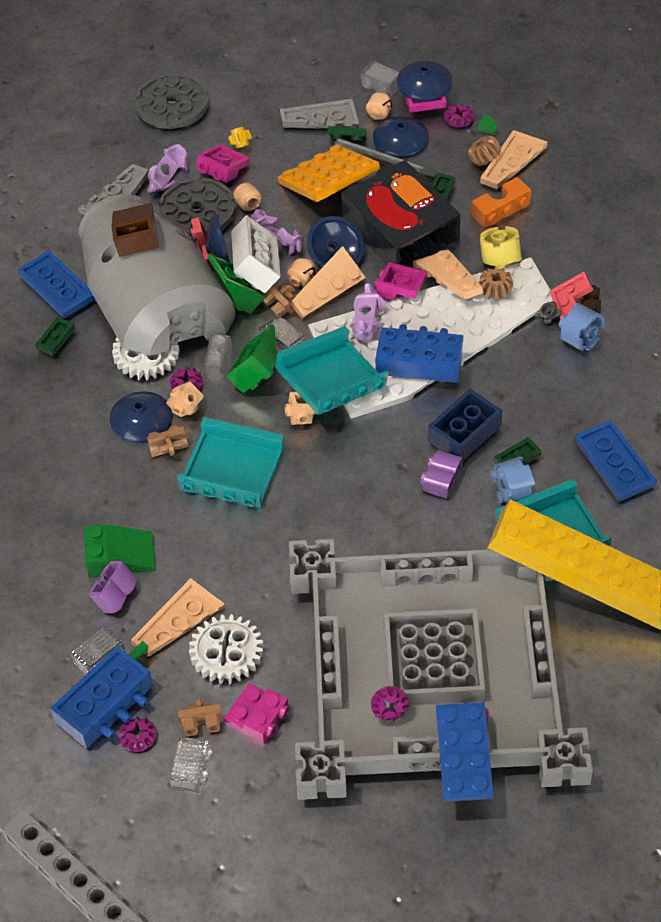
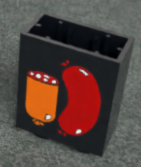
[341,160,461,268]

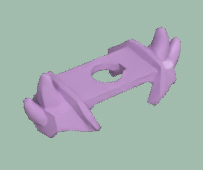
[147,144,188,194]
[250,209,304,255]
[350,283,388,341]

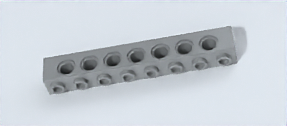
[2,809,144,922]

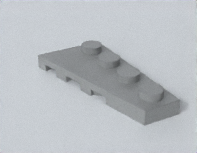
[280,99,359,128]
[78,164,149,215]

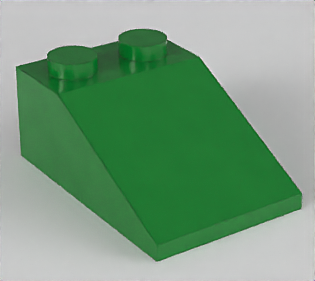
[207,254,266,314]
[226,324,276,393]
[84,524,155,578]

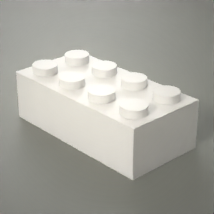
[231,215,280,293]

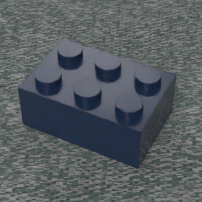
[428,388,503,462]

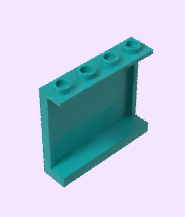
[275,326,389,415]
[178,417,285,508]
[495,479,612,579]

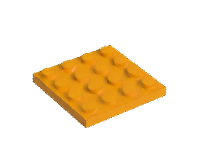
[277,145,380,202]

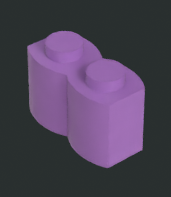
[420,450,463,498]
[89,561,137,613]

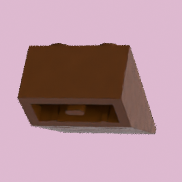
[111,203,159,257]

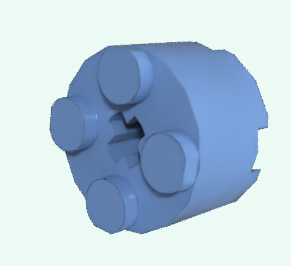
[559,303,605,351]
[490,456,535,504]

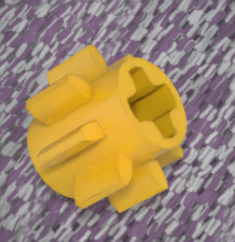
[228,126,252,149]

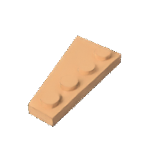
[480,130,548,189]
[290,246,366,319]
[413,249,483,300]
[131,578,225,657]

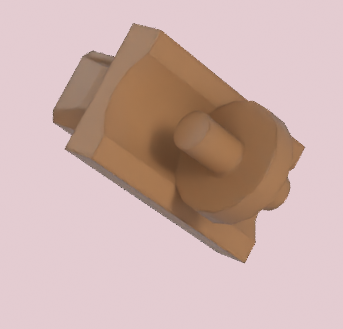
[263,284,295,318]
[147,425,189,457]
[178,696,223,736]

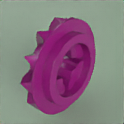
[444,104,474,127]
[170,367,203,390]
[371,686,409,723]
[118,716,157,752]

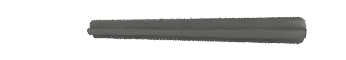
[334,138,438,181]

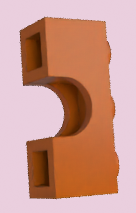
[471,177,532,229]

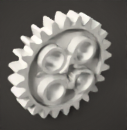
[112,337,179,380]
[189,614,264,684]

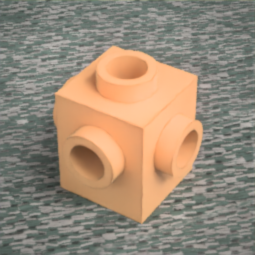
[166,382,204,417]
[285,392,316,425]

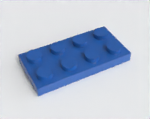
[17,250,95,319]
[574,420,657,502]
[436,702,493,802]

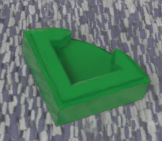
[478,115,497,136]
[129,641,148,663]

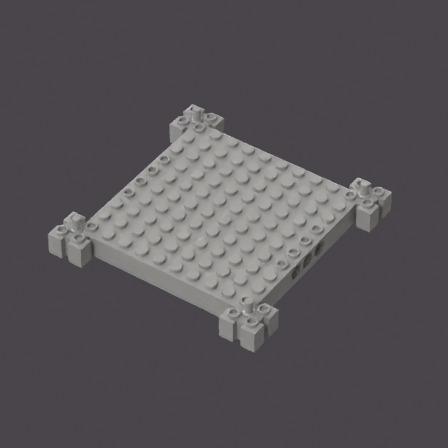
[289,539,593,800]

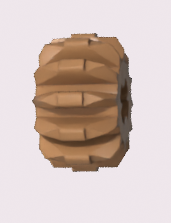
[468,135,501,166]
[479,266,513,300]

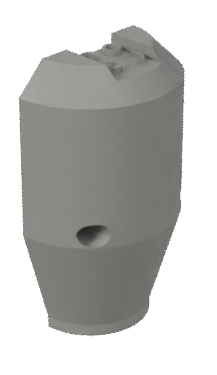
[78,194,235,356]

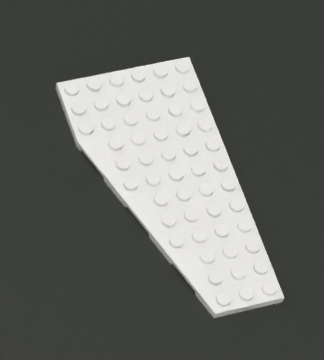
[308,257,553,419]

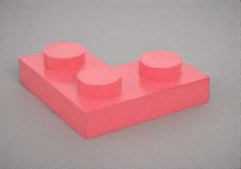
[190,217,215,271]
[549,272,593,319]

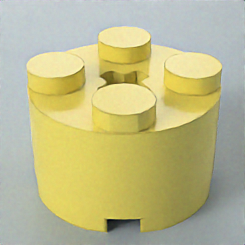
[480,226,522,269]

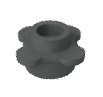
[539,301,561,324]

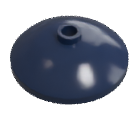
[397,61,452,102]
[373,116,429,159]
[204,214,231,263]
[307,216,364,269]
[110,391,172,443]

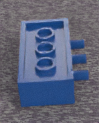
[375,324,464,383]
[50,646,153,749]

